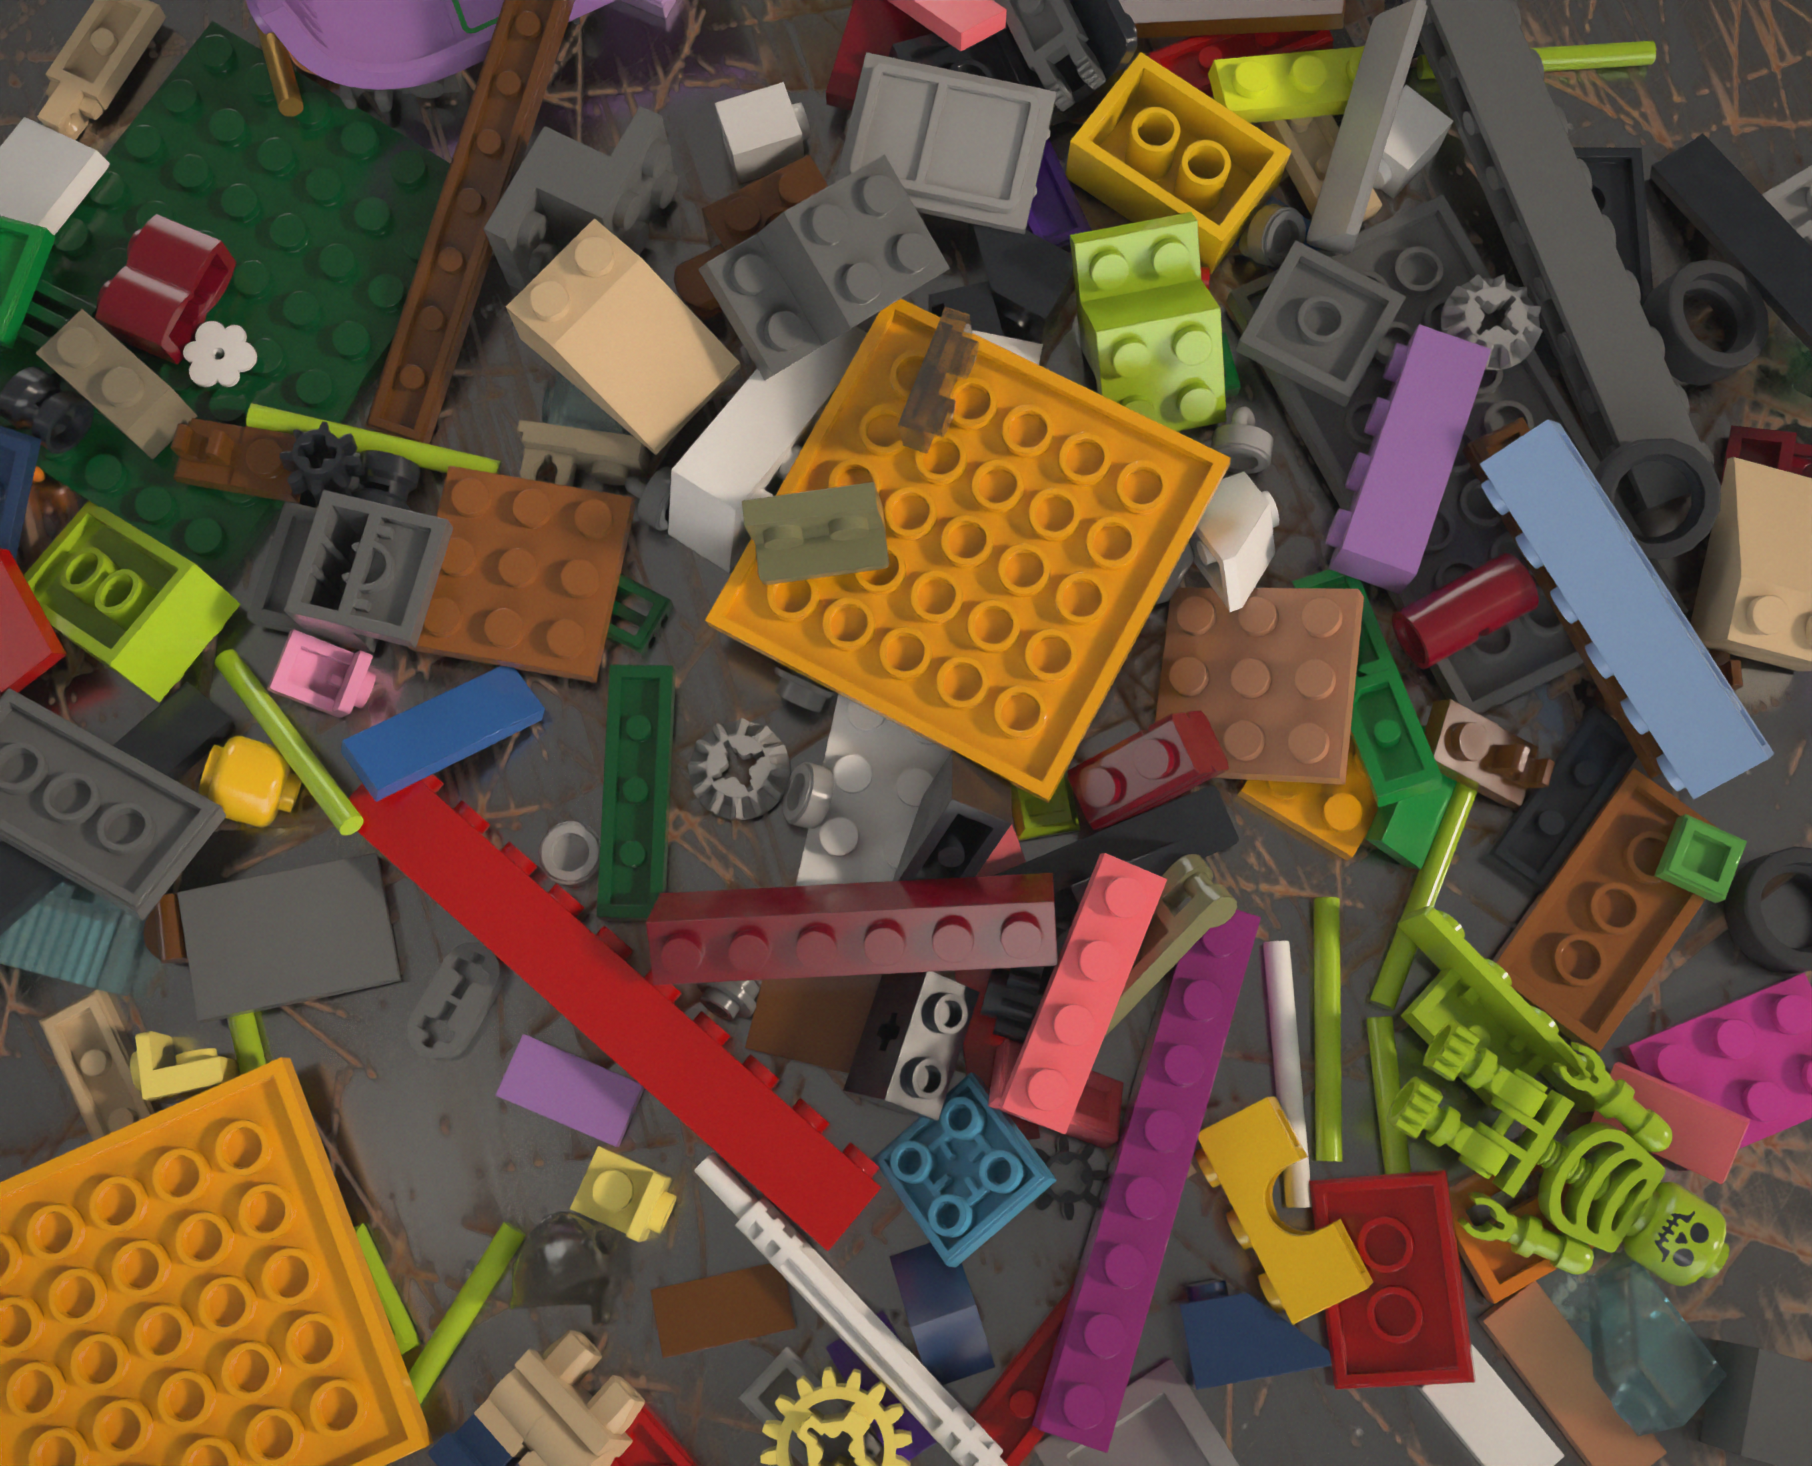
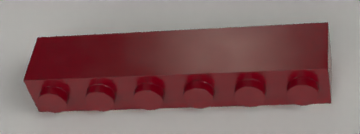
[646,873,1058,985]

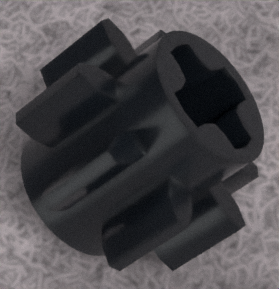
[279,422,365,505]
[980,966,1048,1042]
[1034,1135,1109,1221]

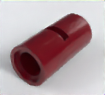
[1392,553,1539,669]

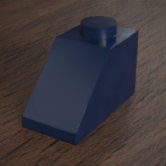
[1171,1279,1332,1390]

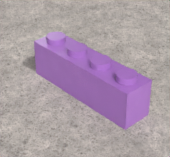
[1326,324,1491,594]

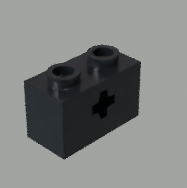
[843,972,980,1121]

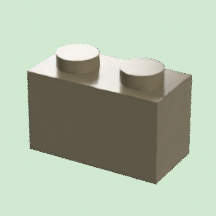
[36,309,197,459]

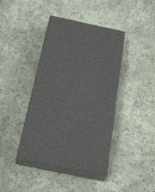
[0,688,226,921]

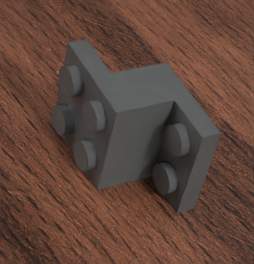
[484,106,678,291]
[698,154,950,381]
[247,490,453,653]

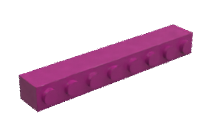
[1032,909,1261,1453]

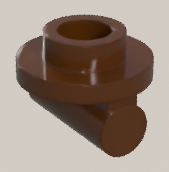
[143,894,188,964]

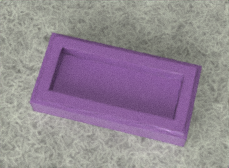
[496,1034,645,1147]

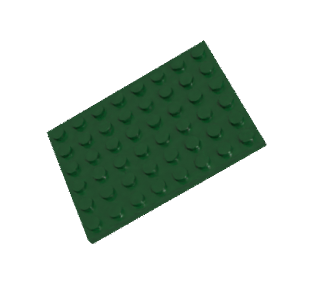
[0,20,451,587]

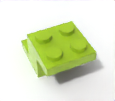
[1070,212,1227,431]

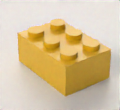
[1065,52,1292,274]

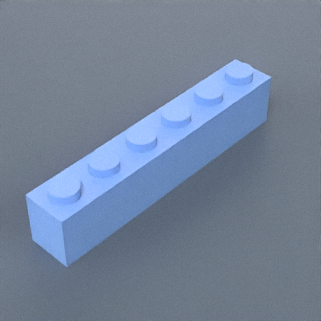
[1480,419,1774,800]

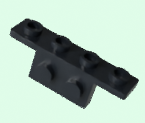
[994,785,1239,920]

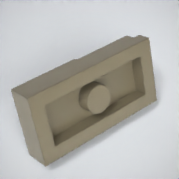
[517,420,650,487]

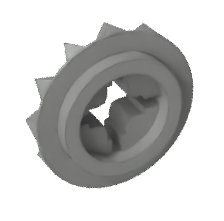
[1441,274,1543,370]
[688,718,791,820]

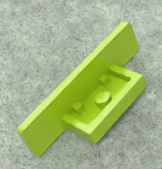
[1397,906,1597,1113]

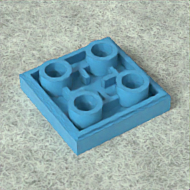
[872,1072,1057,1268]

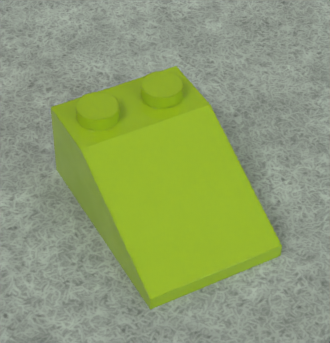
[24,501,241,703]

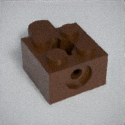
[674,154,828,321]

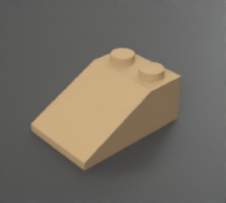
[506,218,741,455]
[1690,457,1812,672]

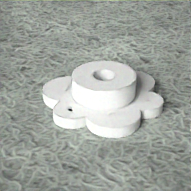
[183,321,257,387]

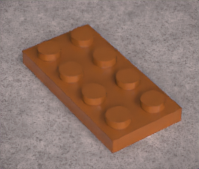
[1492,768,1718,1053]

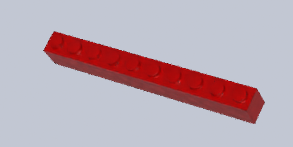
[348,774,882,1251]

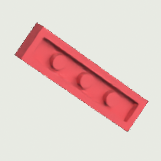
[998,853,1167,1134]

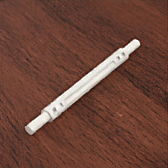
[694,1152,1008,1466]

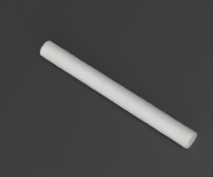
[1263,941,1312,1208]

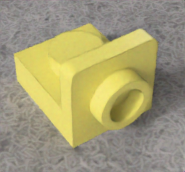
[130,1031,240,1104]
[570,1146,677,1242]

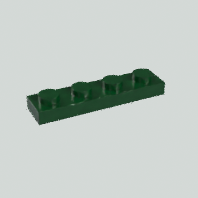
[596,664,676,921]

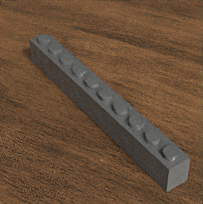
[1402,0,1714,519]

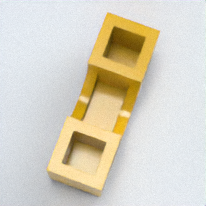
[1195,1096,1373,1325]

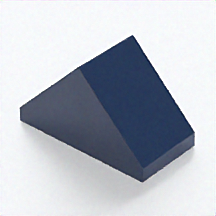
[889,1242,995,1386]

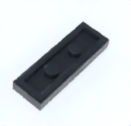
[1482,705,1637,895]

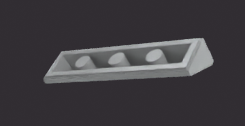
[1306,0,1428,255]

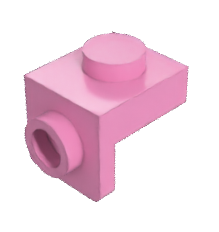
[267,629,376,718]

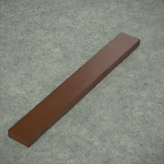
[365,0,575,444]

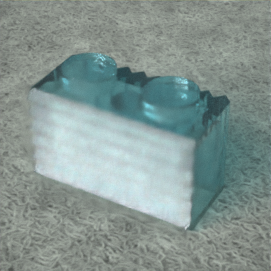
[0,882,147,996]

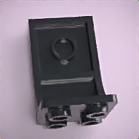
[888,0,1137,126]

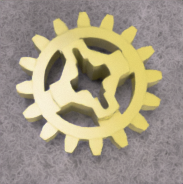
[760,1367,912,1466]

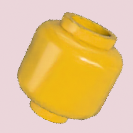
[199,736,302,827]

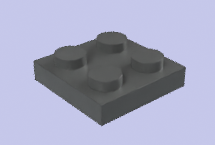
[1235,240,1406,407]

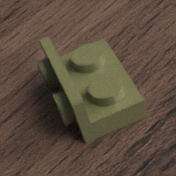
[742,482,889,585]

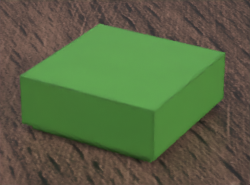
[1654,814,1747,903]

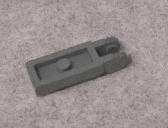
[996,0,1106,112]

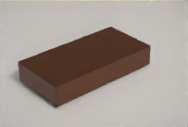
[650,1262,797,1359]

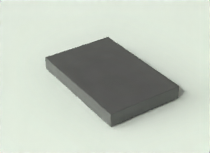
[177,852,401,1023]

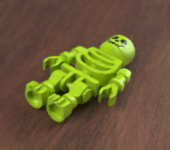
[1387,1019,1730,1286]

